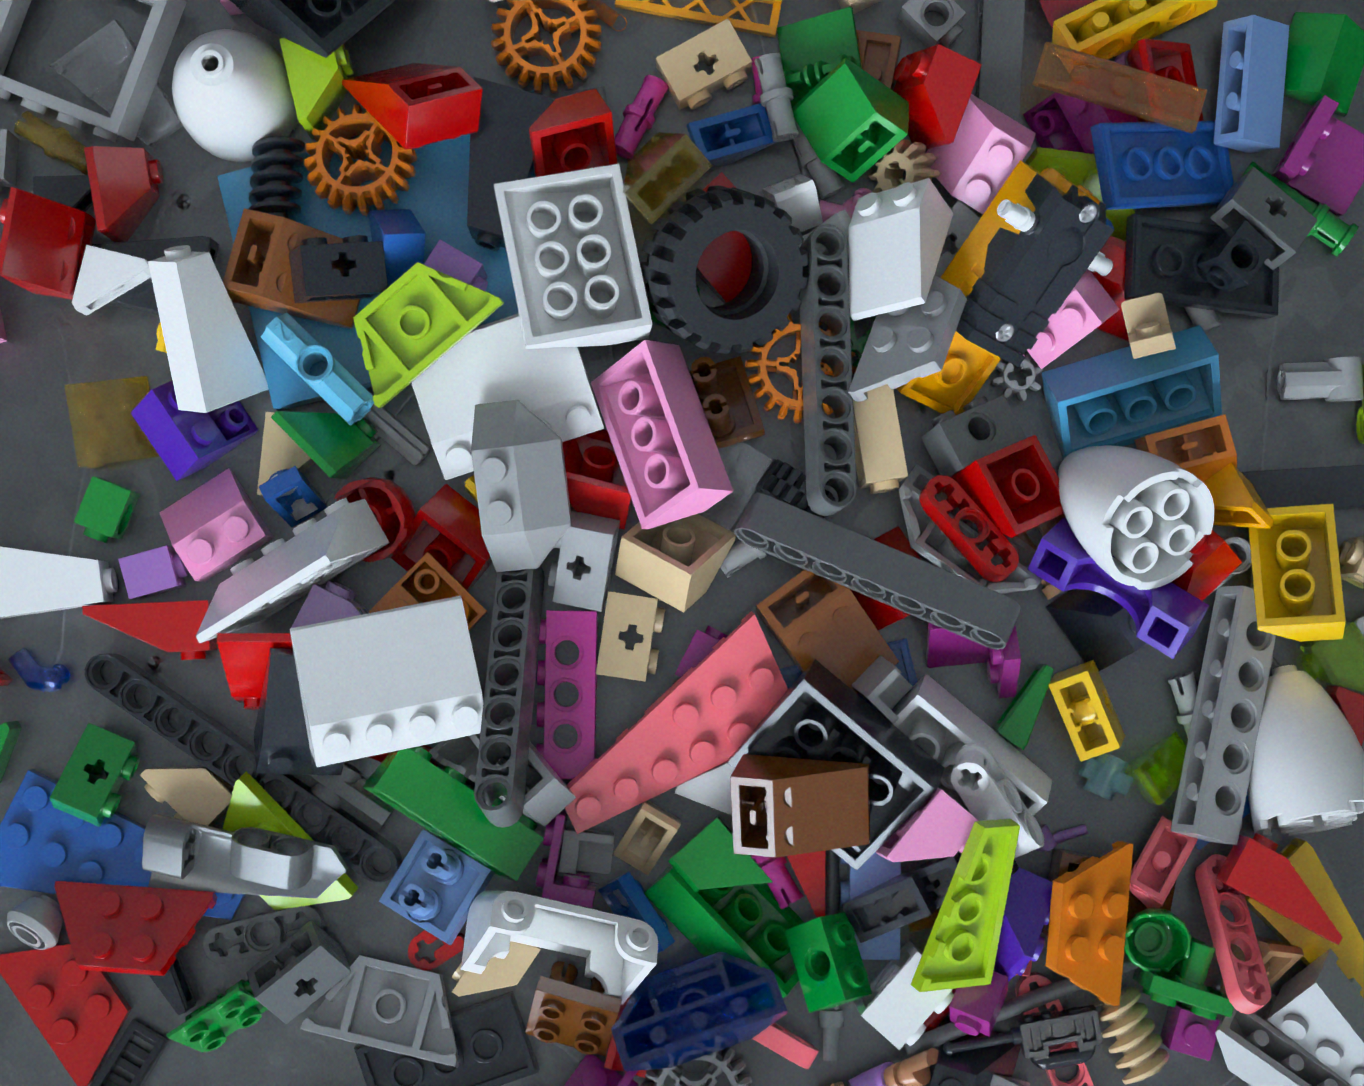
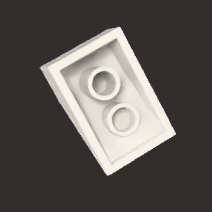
[848,178,953,321]

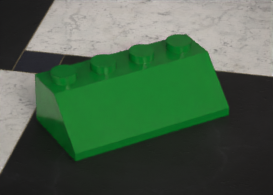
[363,746,544,882]
[644,864,805,1014]

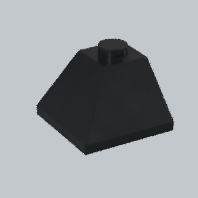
[1045,589,1147,671]
[925,1016,1021,1086]

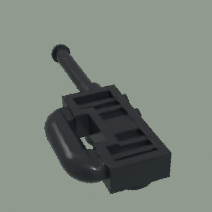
[943,1005,1103,1070]

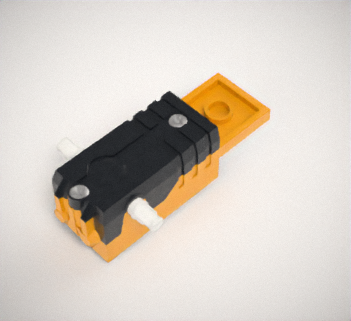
[896,160,1115,415]

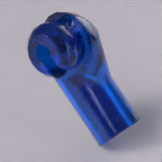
[8,648,70,692]

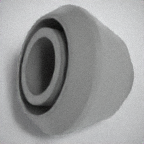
[7,895,63,950]

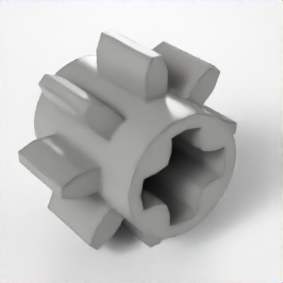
[990,353,1043,402]

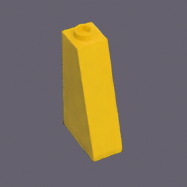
[1245,837,1364,998]

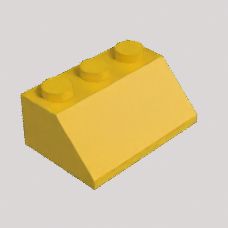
[1248,504,1346,642]

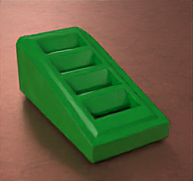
[992,664,1054,751]

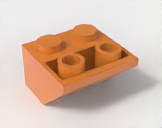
[1134,414,1237,482]
[369,552,488,632]

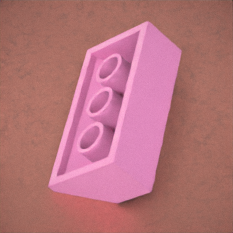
[591,340,733,529]

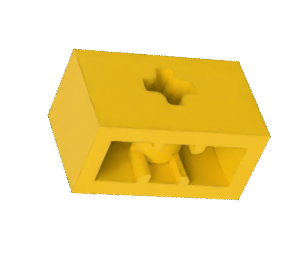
[1048,660,1125,762]

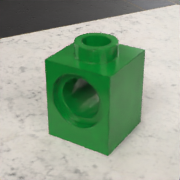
[74,476,141,543]

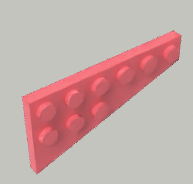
[565,611,788,834]

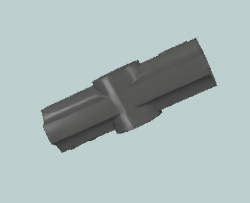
[292,761,395,833]

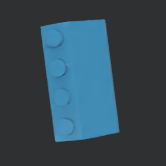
[1042,325,1222,460]

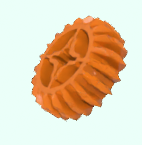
[491,0,602,93]
[304,104,417,217]
[745,313,856,424]

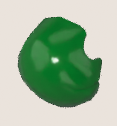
[1124,907,1192,972]

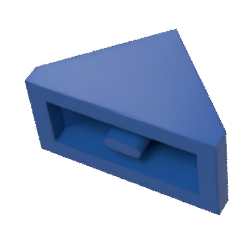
[686,103,776,166]
[368,209,426,287]

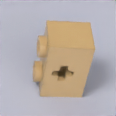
[656,19,752,110]
[596,591,665,682]

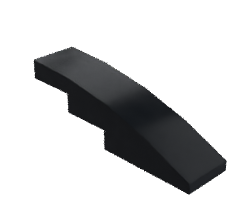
[1241,465,1364,510]
[841,851,1019,943]

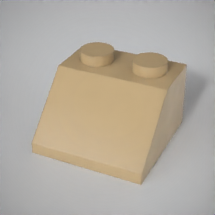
[615,514,736,613]

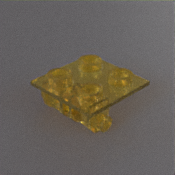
[64,376,160,469]

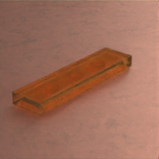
[1032,42,1207,133]

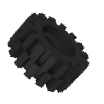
[755,459,836,519]

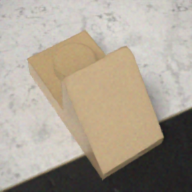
[1121,293,1176,359]

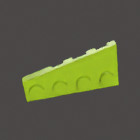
[910,819,1020,992]

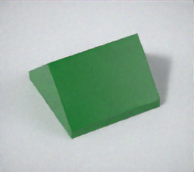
[1284,12,1364,117]

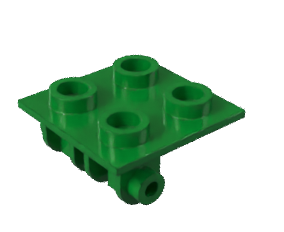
[777,6,862,107]
[166,979,268,1052]

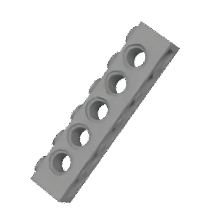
[1171,586,1276,845]

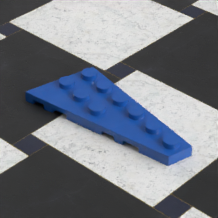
[0,769,246,920]

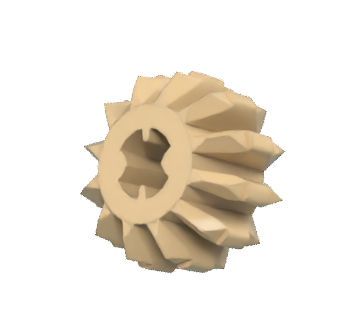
[868,139,941,193]

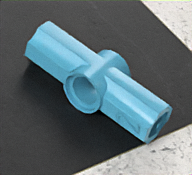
[261,312,374,425]

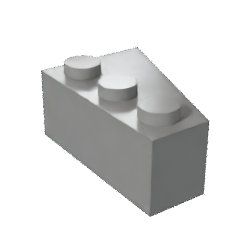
[429,717,576,826]
[1267,948,1364,1086]

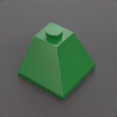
[271,411,381,479]

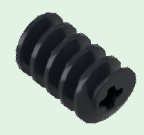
[248,136,305,221]

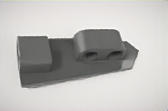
[142,813,348,899]

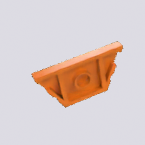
[1045,841,1133,1006]

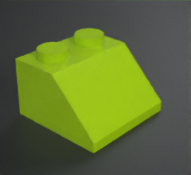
[279,38,354,139]

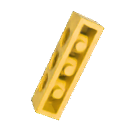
[1051,0,1218,78]

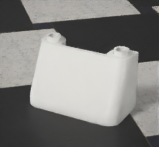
[461,890,658,1005]

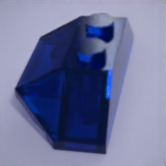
[611,951,788,1072]

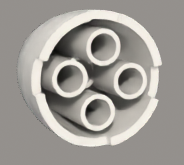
[172,29,299,162]
[1058,445,1215,590]
[1248,665,1364,837]

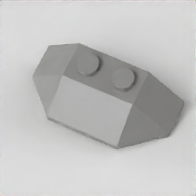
[471,400,572,572]
[899,464,1042,594]
[1215,994,1351,1086]

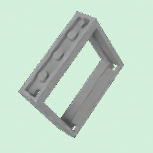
[0,0,187,142]

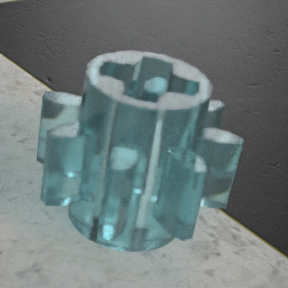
[1079,753,1134,802]

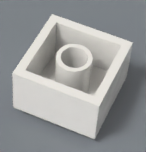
[854,940,954,1050]

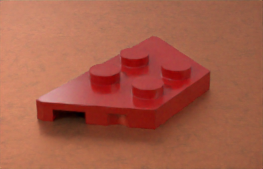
[54,881,217,976]
[0,943,132,1086]

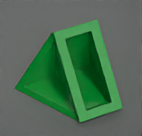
[668,816,773,893]

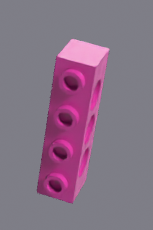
[536,610,598,779]

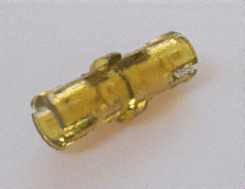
[14,111,88,175]

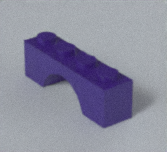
[1027,518,1209,659]

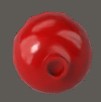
[334,477,416,562]

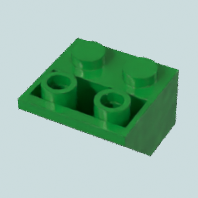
[792,58,909,183]

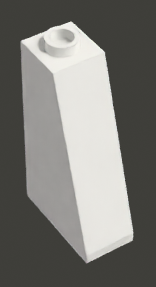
[148,245,268,413]
[0,546,118,619]

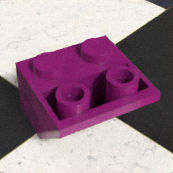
[1023,66,1139,154]

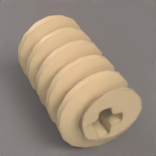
[1090,987,1169,1084]

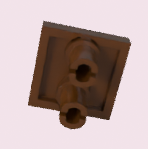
[689,356,765,449]
[525,961,622,1057]

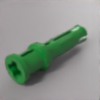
[1240,161,1359,257]

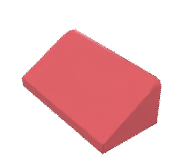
[1129,816,1198,909]

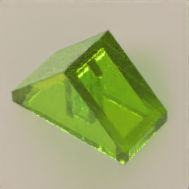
[1122,731,1187,806]

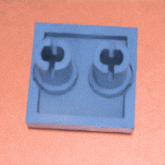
[379,829,495,945]

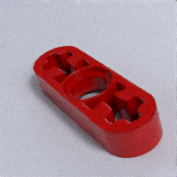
[919,475,1019,582]

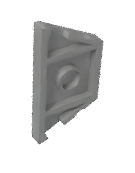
[848,275,967,402]
[300,955,460,1068]

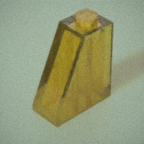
[623,132,713,224]

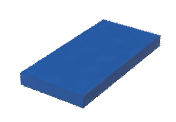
[1090,121,1234,210]

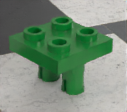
[1132,937,1234,1020]

